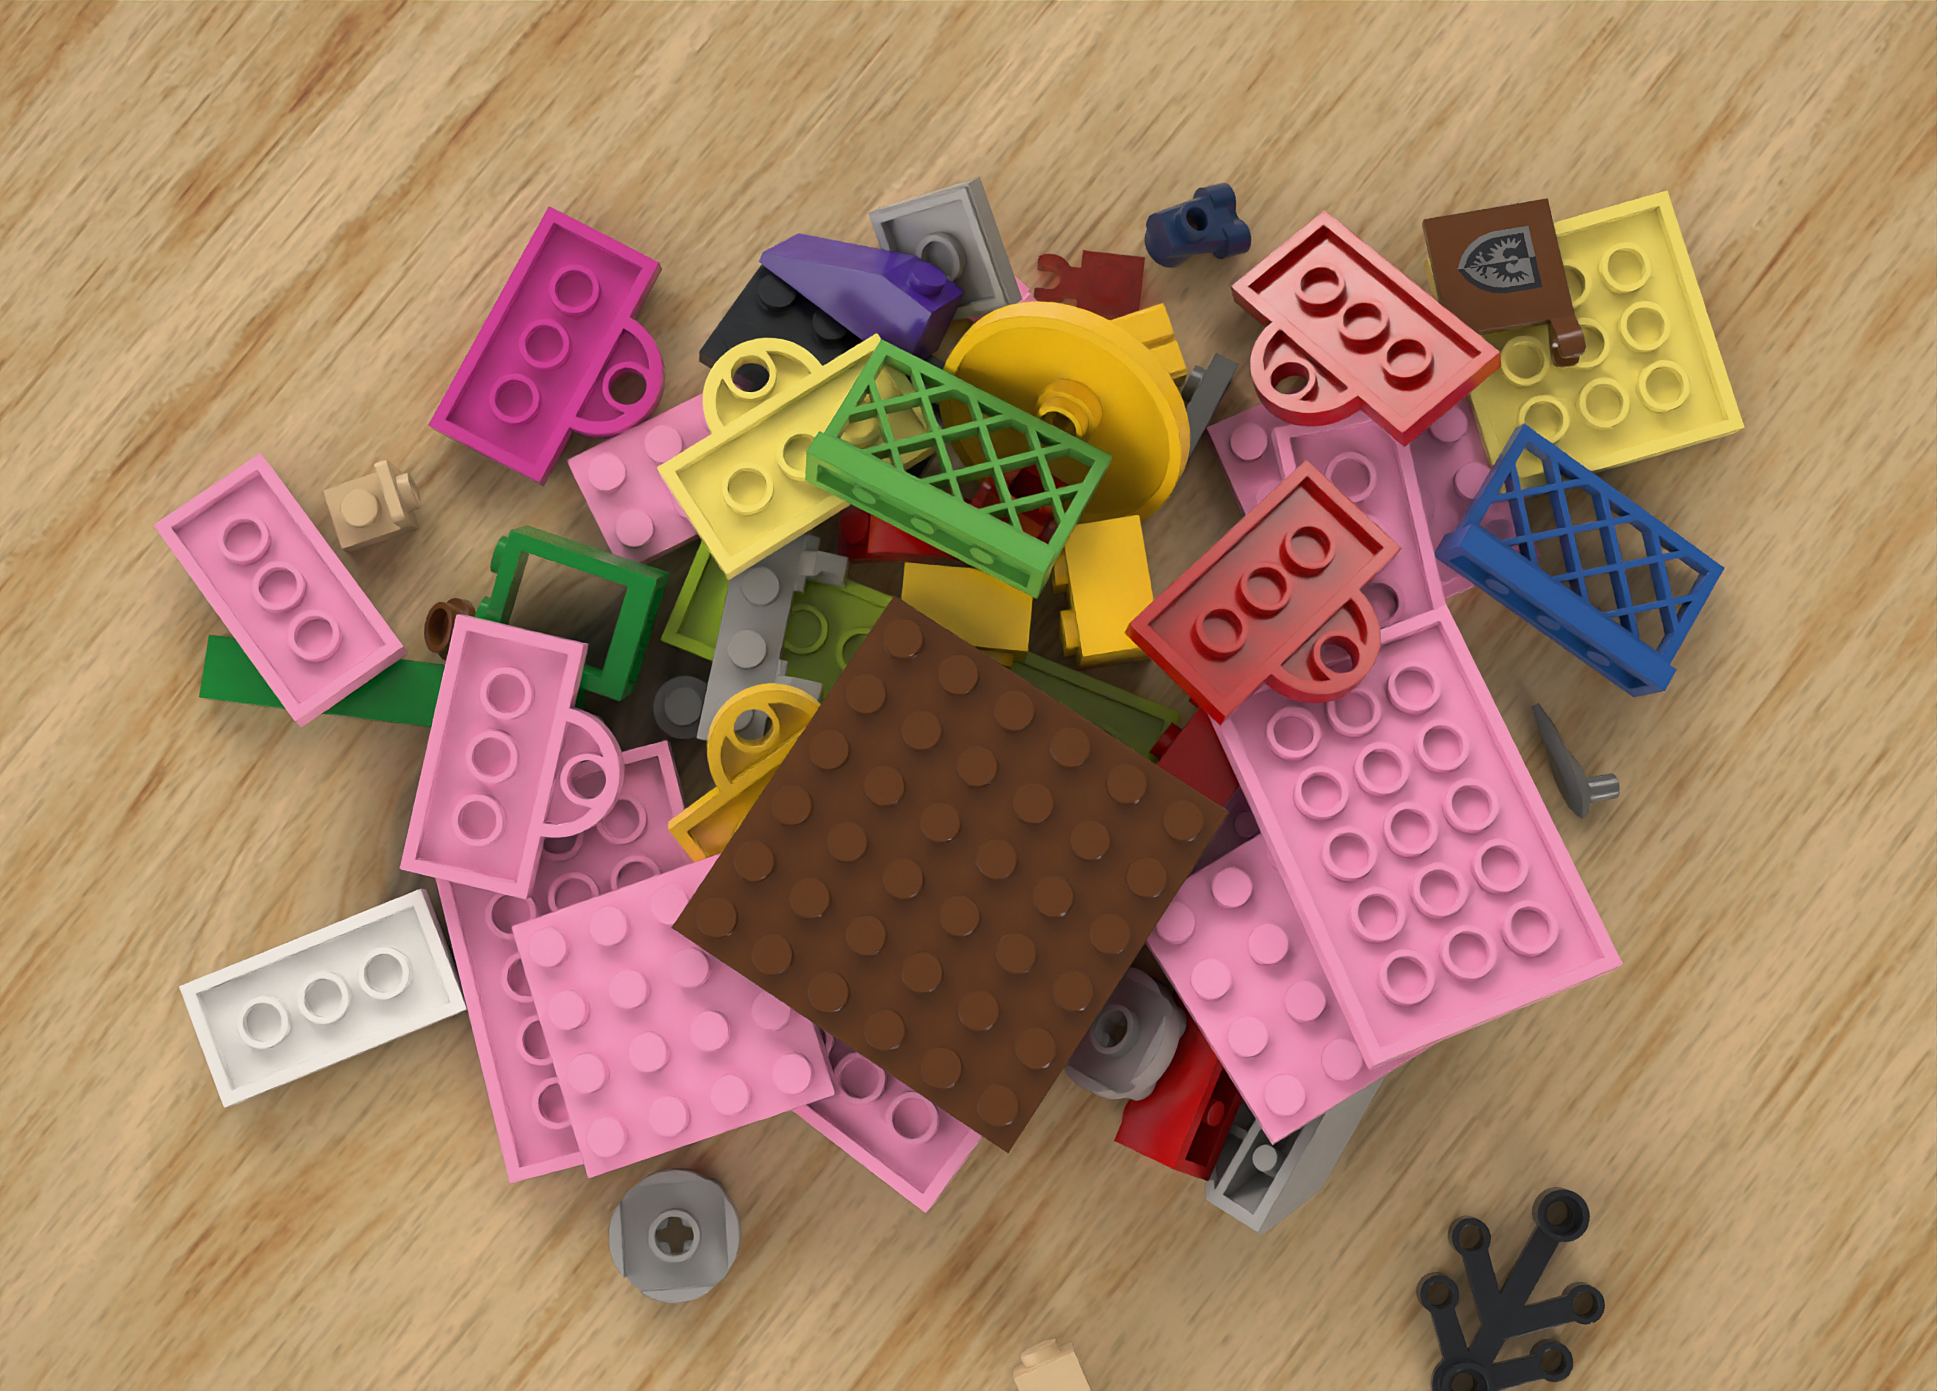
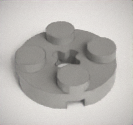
[1064,967,1187,1101]
[609,1168,742,1303]

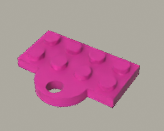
[428,206,666,487]

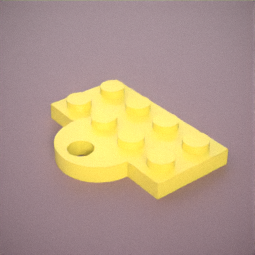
[657,333,947,580]

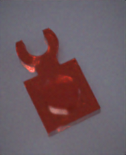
[1033,250,1145,321]

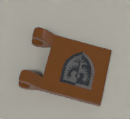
[1422,198,1586,368]

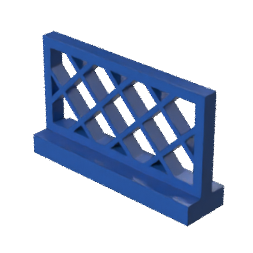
[1434,423,1724,697]

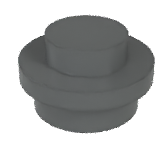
[653,676,708,740]

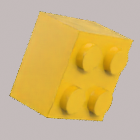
[1050,515,1154,671]

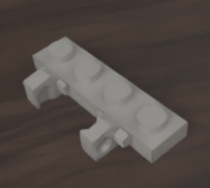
[697,531,850,742]

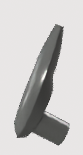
[1532,703,1620,819]

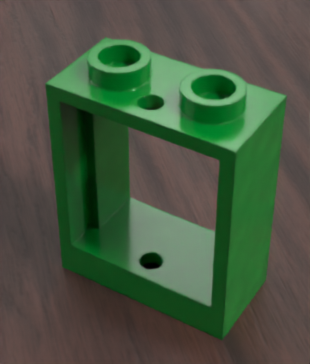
[475,525,670,701]

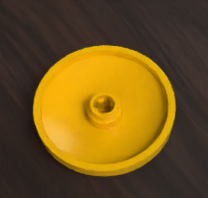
[939,301,1190,525]

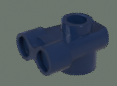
[1144,183,1251,268]

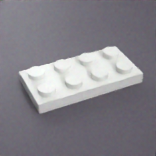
[179,889,467,1108]

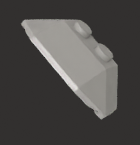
[1204,1076,1385,1235]

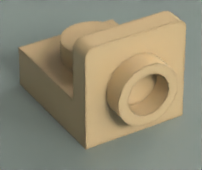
[323,460,422,553]

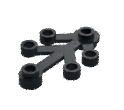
[1416,1187,1605,1391]

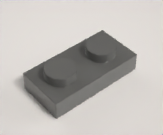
[1175,353,1238,487]

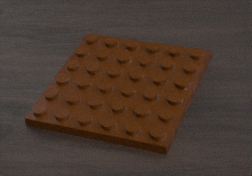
[671,595,1229,1153]

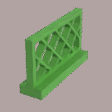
[805,339,1113,599]

